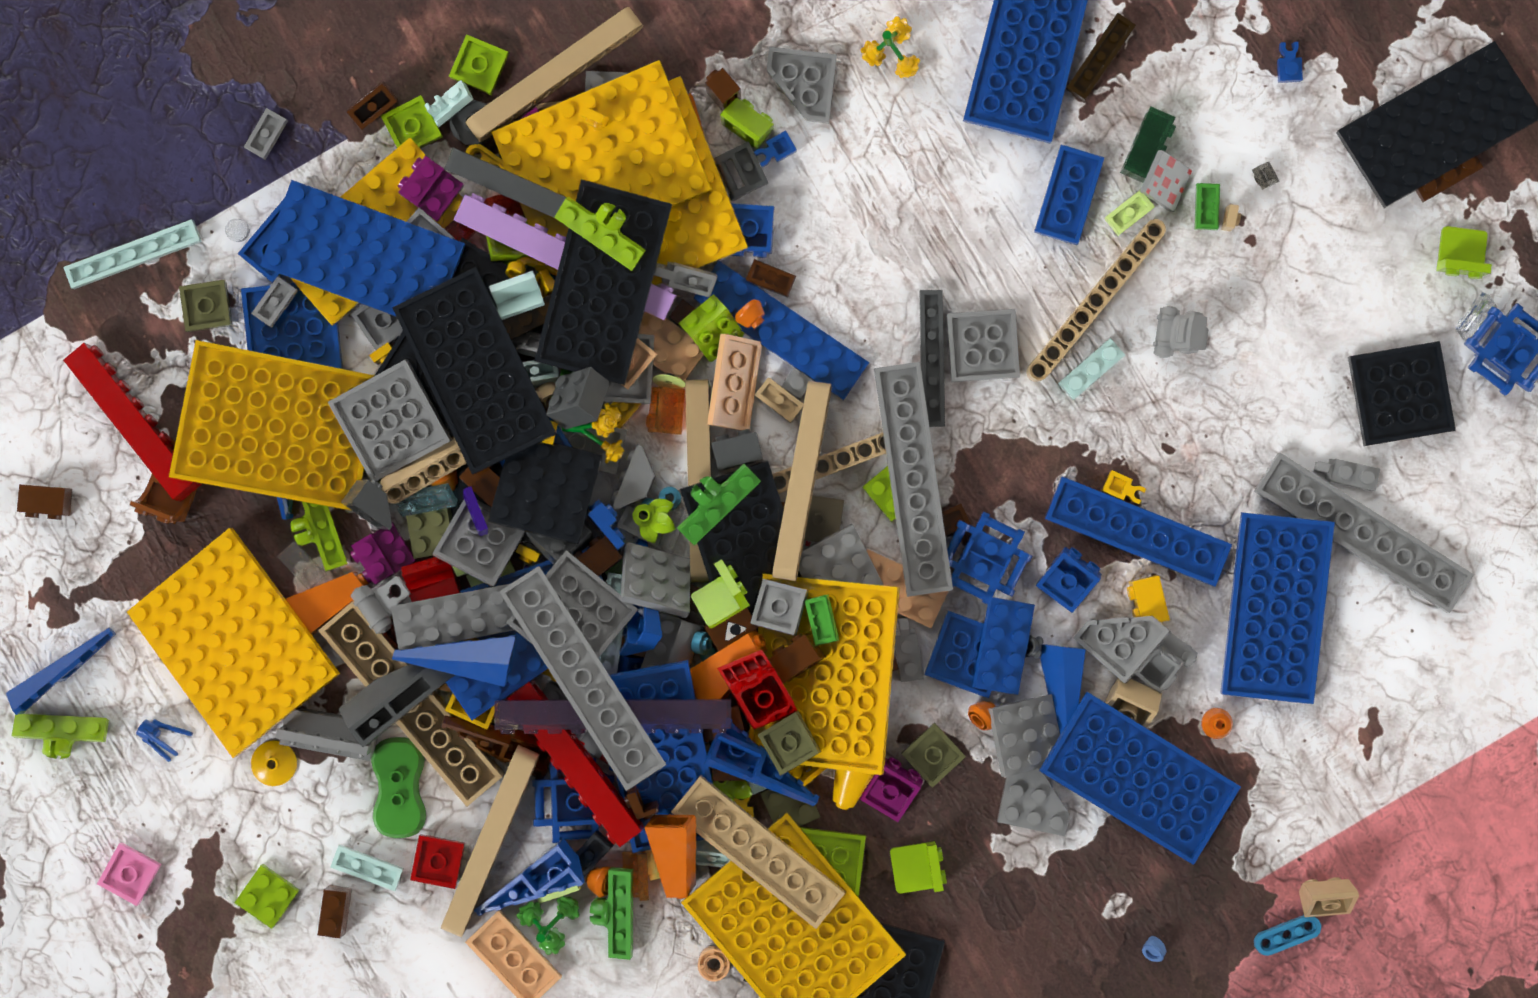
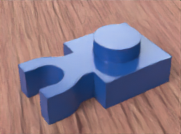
[1277,42,1303,83]
[754,130,797,168]

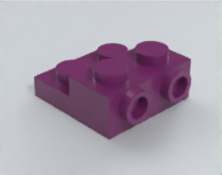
[398,155,464,222]
[350,522,417,585]
[859,757,923,822]

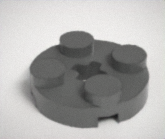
[450,100,493,146]

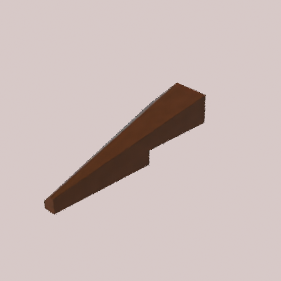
[441,715,551,779]

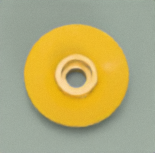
[251,740,297,786]

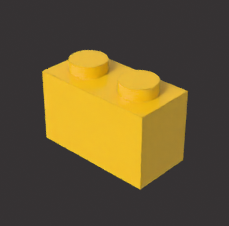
[1127,575,1170,622]

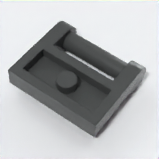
[714,141,768,201]

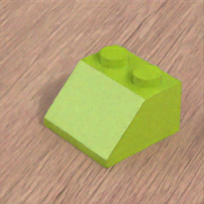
[720,98,774,150]

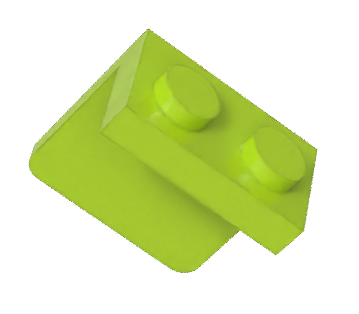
[1436,226,1492,279]
[679,294,744,362]
[691,559,750,628]
[890,841,947,894]

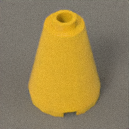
[833,769,874,810]

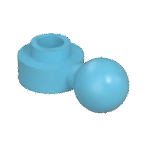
[641,487,681,516]
[691,631,717,661]

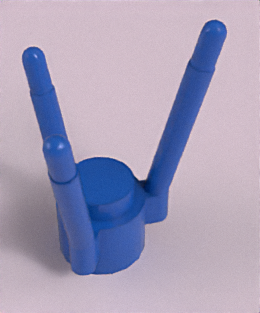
[136,719,193,762]

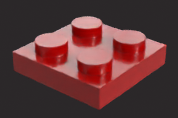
[410,834,465,889]

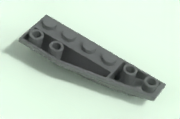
[339,640,463,747]

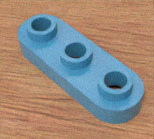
[1254,915,1321,956]

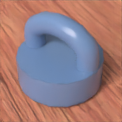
[1142,936,1166,962]

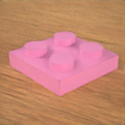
[97,842,162,906]

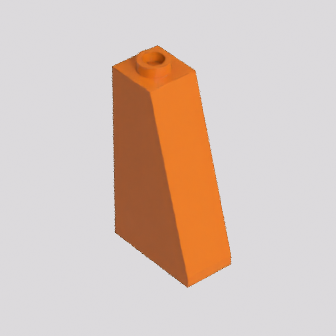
[286,572,369,635]
[690,630,768,714]
[645,815,696,899]

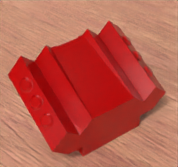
[401,557,462,602]
[717,649,797,730]

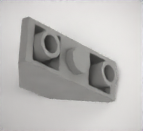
[610,444,656,510]

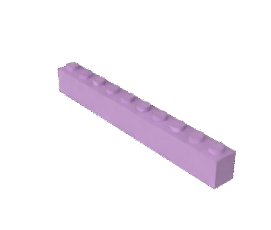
[453,193,676,320]

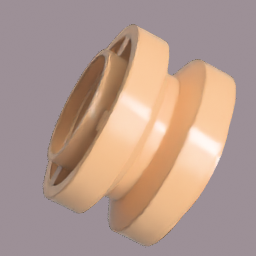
[698,946,730,982]

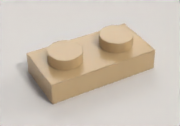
[755,377,804,423]

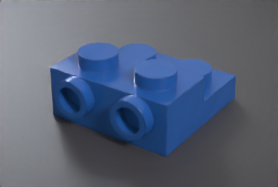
[731,204,775,258]
[588,500,625,551]
[1036,547,1102,613]

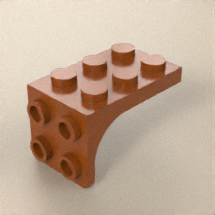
[130,439,197,524]

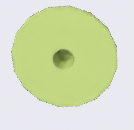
[652,373,686,389]

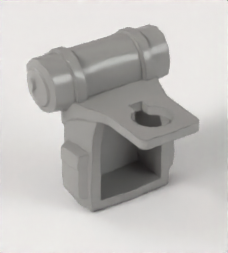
[1153,306,1209,358]
[351,576,411,634]
[1135,632,1198,693]

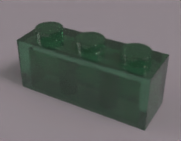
[1120,106,1176,183]

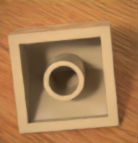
[1105,678,1162,728]
[1299,877,1359,917]

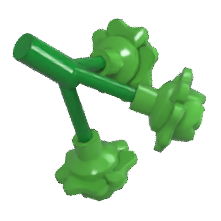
[516,896,580,955]

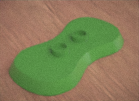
[371,737,426,838]

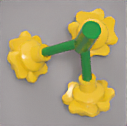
[860,16,920,78]
[562,402,625,464]

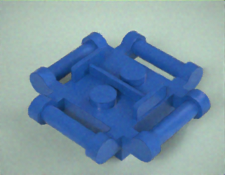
[1464,303,1538,396]
[947,511,1033,605]
[532,758,615,843]

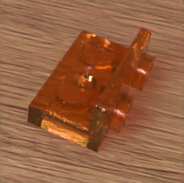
[646,386,685,435]
[622,851,649,901]

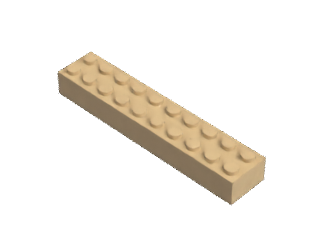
[318,601,505,807]

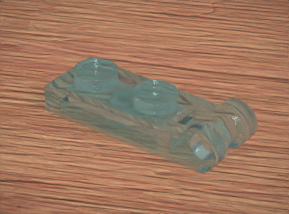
[395,483,458,517]

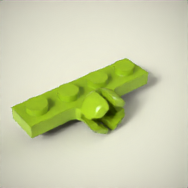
[554,197,646,271]
[290,502,348,572]
[11,714,109,759]

